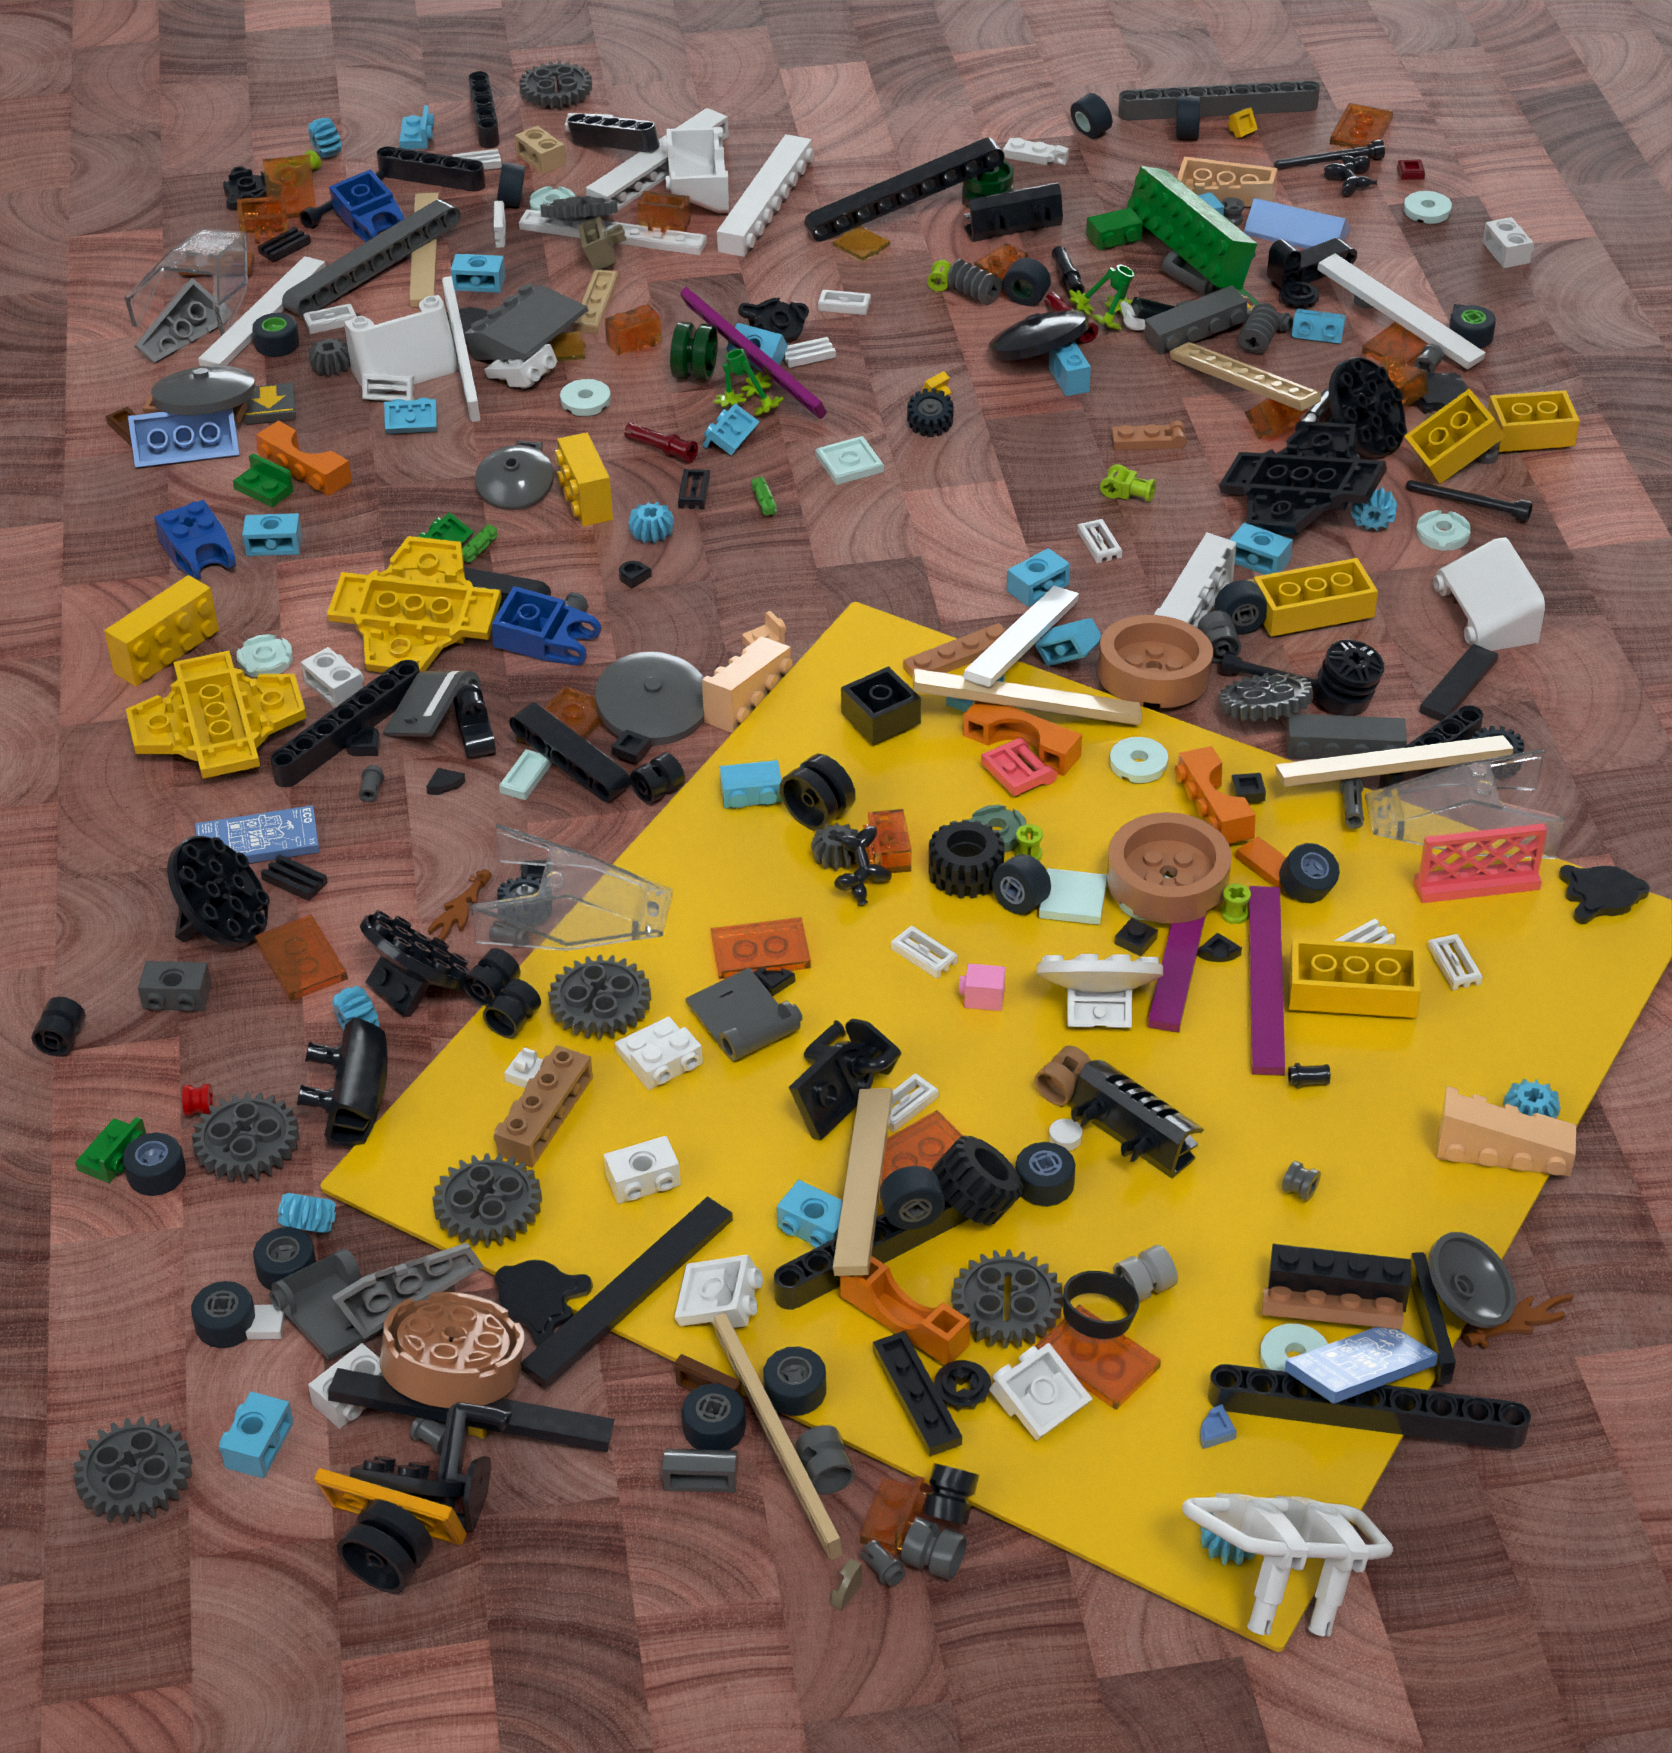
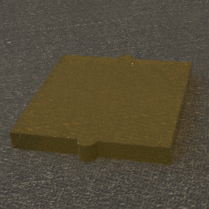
[833,226,890,261]
[547,331,586,362]

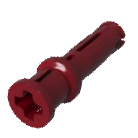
[1044,292,1098,343]
[624,422,698,463]

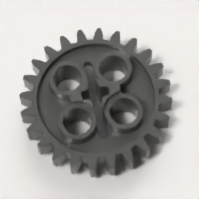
[519,61,592,108]
[540,196,618,221]
[1219,673,1313,721]
[548,955,651,1039]
[192,1092,300,1182]
[432,1153,542,1247]
[951,1249,1063,1348]
[73,1417,193,1523]

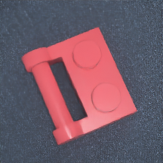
[981,738,1058,796]

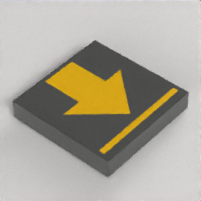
[244,382,296,425]

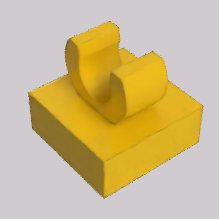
[1227,107,1258,138]
[921,371,952,397]

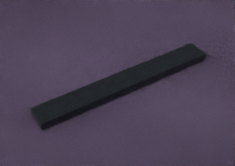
[521,1196,733,1388]
[328,1368,615,1452]

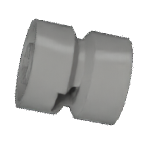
[1113,1245,1178,1302]

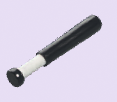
[1295,387,1330,431]

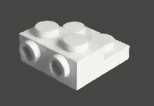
[484,344,558,389]
[615,1016,703,1090]
[674,1255,763,1328]
[989,1343,1093,1441]

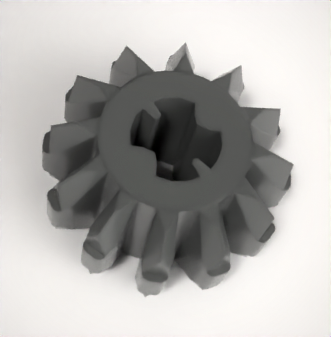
[308,337,350,377]
[811,822,858,872]

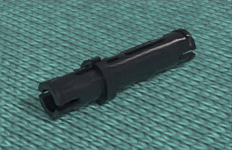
[1052,246,1085,294]

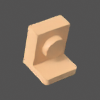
[742,611,786,647]

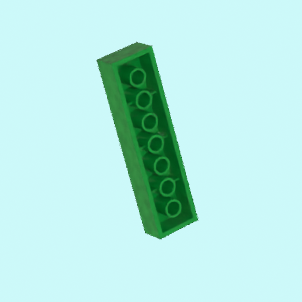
[1127,166,1258,290]

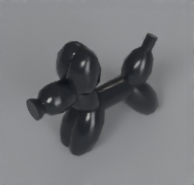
[1324,153,1377,196]
[834,826,892,906]

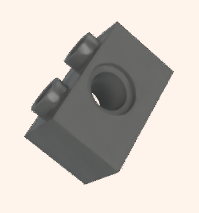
[138,961,212,1011]

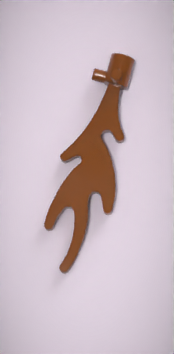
[428,869,492,941]
[1463,1294,1573,1349]

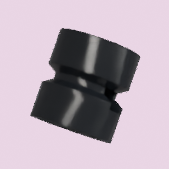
[630,752,685,804]
[463,948,521,1007]
[483,979,541,1038]
[31,997,86,1057]
[921,1463,979,1525]

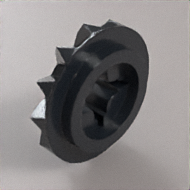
[1280,282,1320,309]
[935,1360,991,1411]

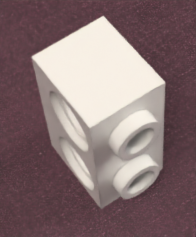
[1482,217,1534,268]
[300,647,364,708]
[308,1343,383,1429]

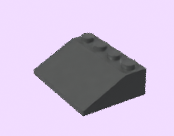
[464,284,589,360]

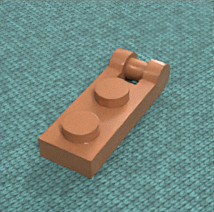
[1112,420,1187,450]

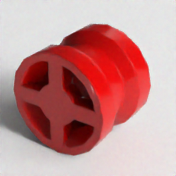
[182,1084,214,1117]

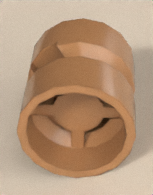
[1034,1045,1091,1106]

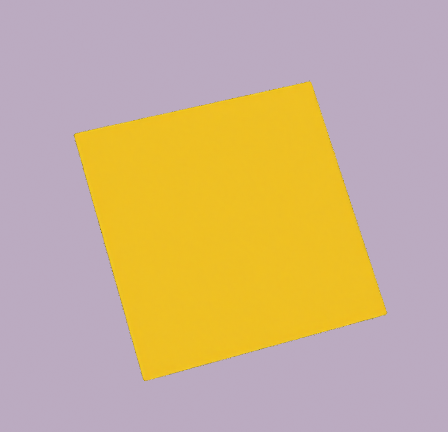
[320,602,1672,1652]

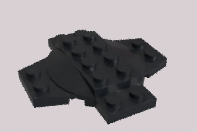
[1219,422,1387,535]

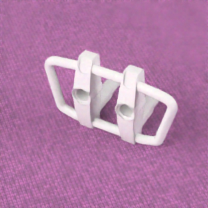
[1182,1493,1393,1637]

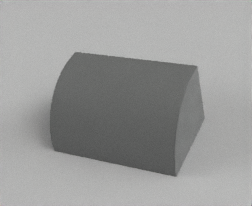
[662,1448,739,1493]

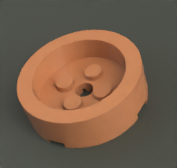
[1097,615,1213,708]
[1107,812,1232,923]
[379,1292,524,1408]

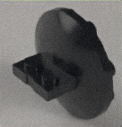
[1325,357,1407,458]
[167,836,270,947]
[359,910,470,1016]

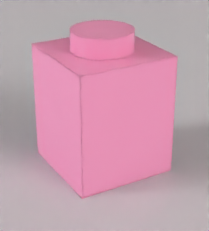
[959,964,1006,1011]

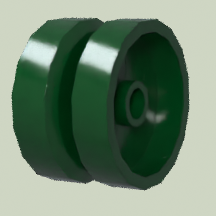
[962,160,1014,209]
[670,321,718,381]

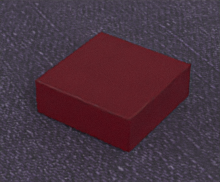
[1397,159,1425,180]

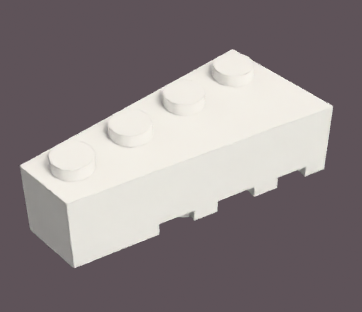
[1154,532,1236,628]

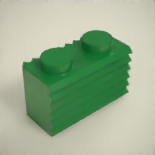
[1086,207,1143,250]

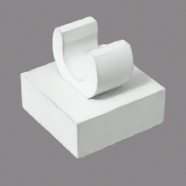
[504,1047,543,1088]

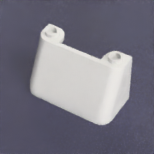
[662,127,729,214]
[344,295,459,394]
[1433,537,1545,651]

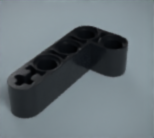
[1267,238,1357,288]

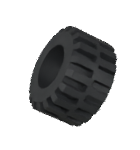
[929,820,1005,898]
[932,1135,1023,1225]

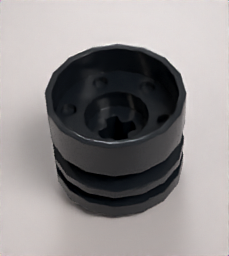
[1313,639,1384,716]

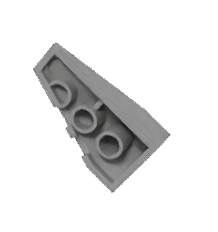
[134,278,230,363]
[332,1243,483,1339]

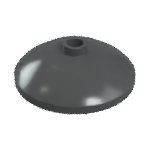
[475,445,554,510]
[1428,1232,1516,1328]

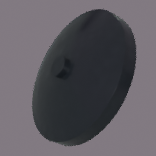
[989,310,1088,360]

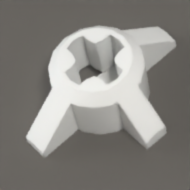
[1120,301,1145,331]

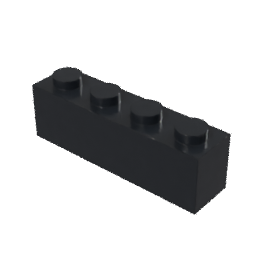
[1268,1244,1411,1312]

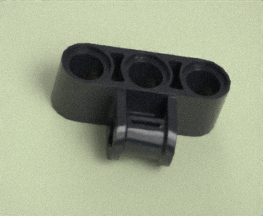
[453,684,496,758]

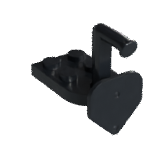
[788,1019,901,1140]
[349,1402,512,1532]

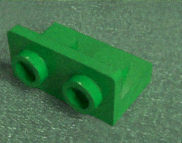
[233,453,294,508]
[417,512,474,546]
[75,1117,146,1184]

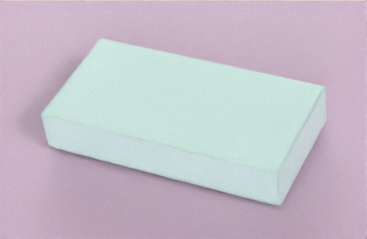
[499,749,552,800]

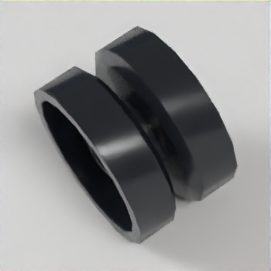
[780,753,856,830]
[337,1499,433,1594]

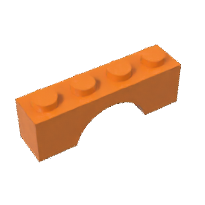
[256,421,352,496]
[963,701,1082,776]
[1175,746,1256,844]
[840,1256,970,1365]

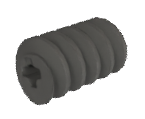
[948,259,1003,305]
[1238,303,1280,355]

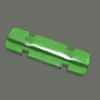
[751,476,777,516]
[462,524,498,564]

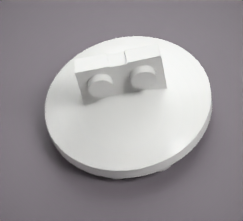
[1036,954,1163,1028]

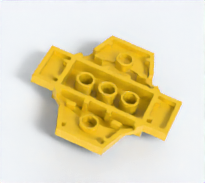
[327,536,502,673]
[125,651,307,779]

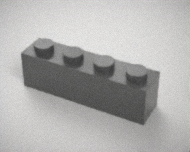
[1145,285,1247,355]
[1286,713,1407,759]

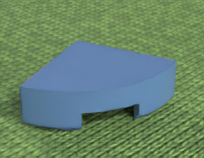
[1200,1404,1237,1449]

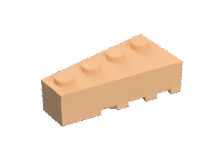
[1177,156,1278,207]
[702,636,793,733]
[1437,1086,1577,1176]

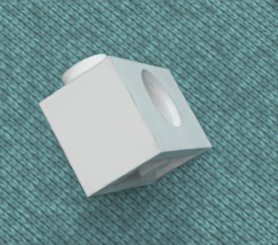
[603,1136,681,1204]

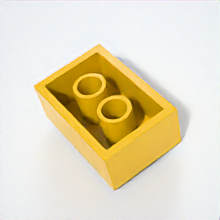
[1404,389,1505,484]
[1488,390,1580,452]
[554,432,613,526]

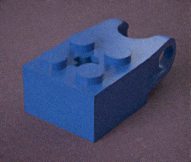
[329,169,405,242]
[154,499,236,580]
[492,586,602,665]

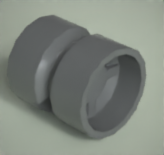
[1198,611,1241,664]
[796,1425,855,1494]
[901,1517,967,1581]

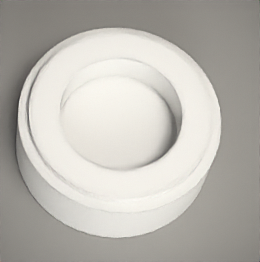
[1049,1119,1082,1151]

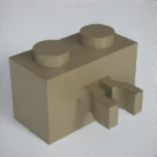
[578,216,627,270]

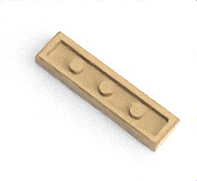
[573,270,619,334]

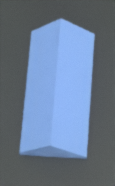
[1244,198,1350,249]
[128,408,240,468]

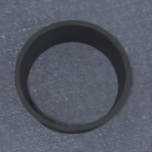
[1063,1271,1139,1339]

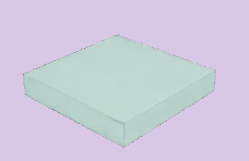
[815,436,884,485]
[1039,868,1107,925]

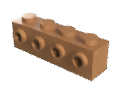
[494,1045,593,1168]

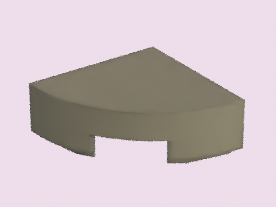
[830,1558,862,1611]

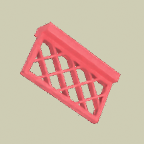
[1414,823,1547,903]

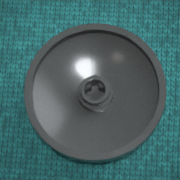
[151,366,256,415]
[595,652,704,745]

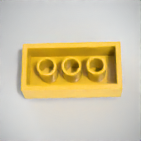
[1253,558,1378,637]
[104,575,219,687]
[1289,938,1421,1018]

